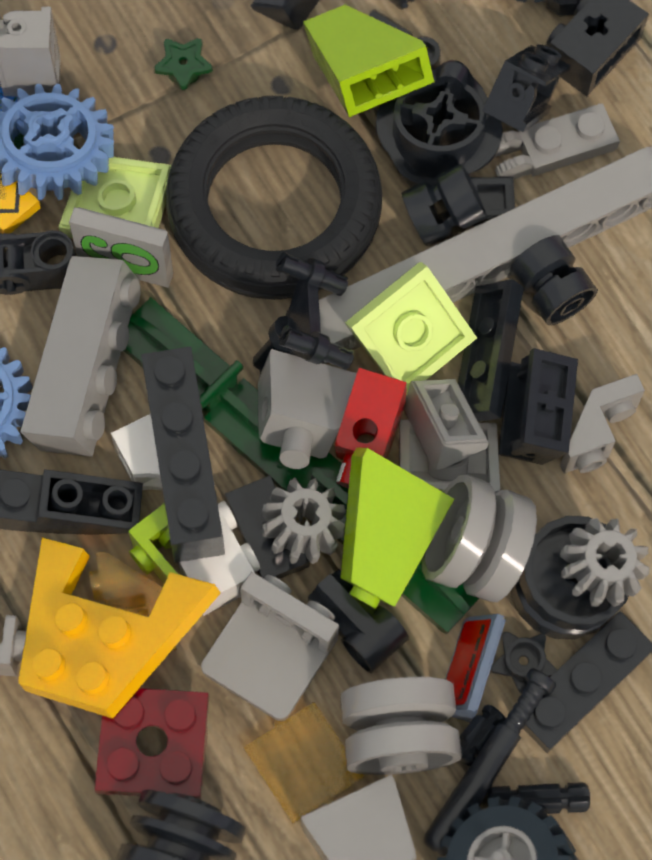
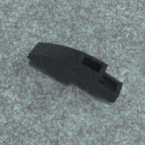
[0,469,143,535]

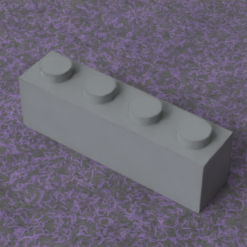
[20,256,141,457]

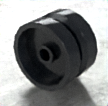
[511,516,629,640]

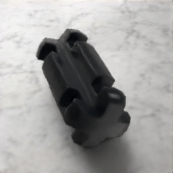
[459,704,506,766]

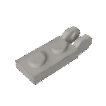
[495,103,620,179]

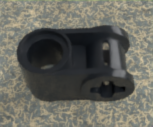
[0,230,77,295]

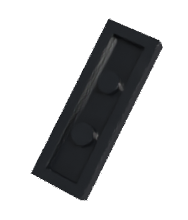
[458,279,524,422]
[523,611,652,753]

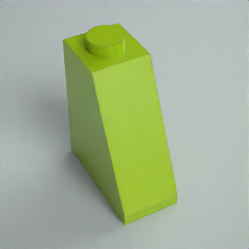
[303,5,434,117]
[340,448,454,609]

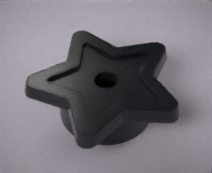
[491,632,557,694]

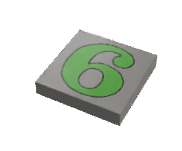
[69,207,173,288]

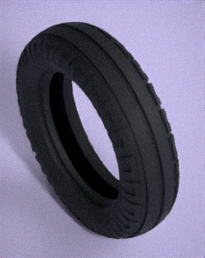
[166,96,382,300]

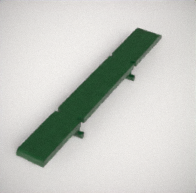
[123,297,480,634]

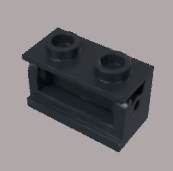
[482,44,571,132]
[498,348,578,465]

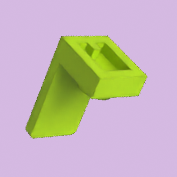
[128,503,178,591]

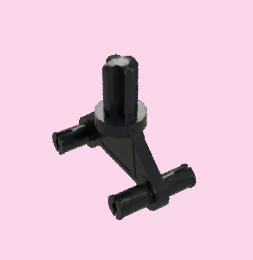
[253,252,354,374]

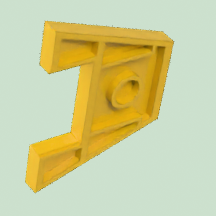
[18,537,221,718]

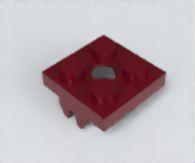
[95,688,209,800]

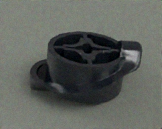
[376,60,503,188]

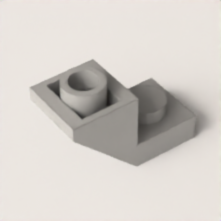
[560,374,645,474]

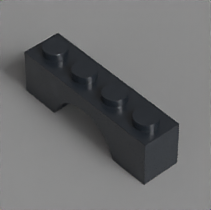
[141,346,225,563]

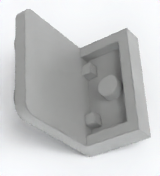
[201,571,339,721]

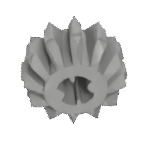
[261,478,346,565]
[560,518,650,606]

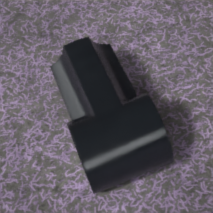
[308,569,409,673]

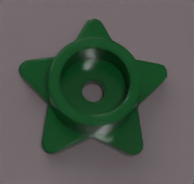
[154,38,213,90]

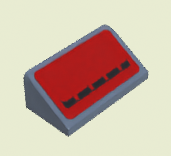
[445,614,506,723]

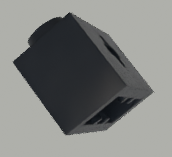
[546,0,649,97]

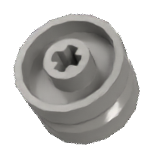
[422,474,537,603]
[340,677,461,775]

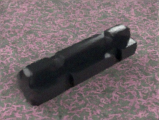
[487,782,591,814]

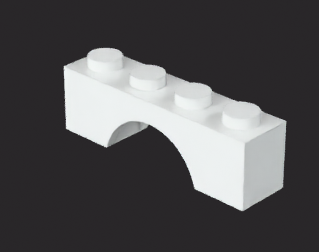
[111,414,261,616]

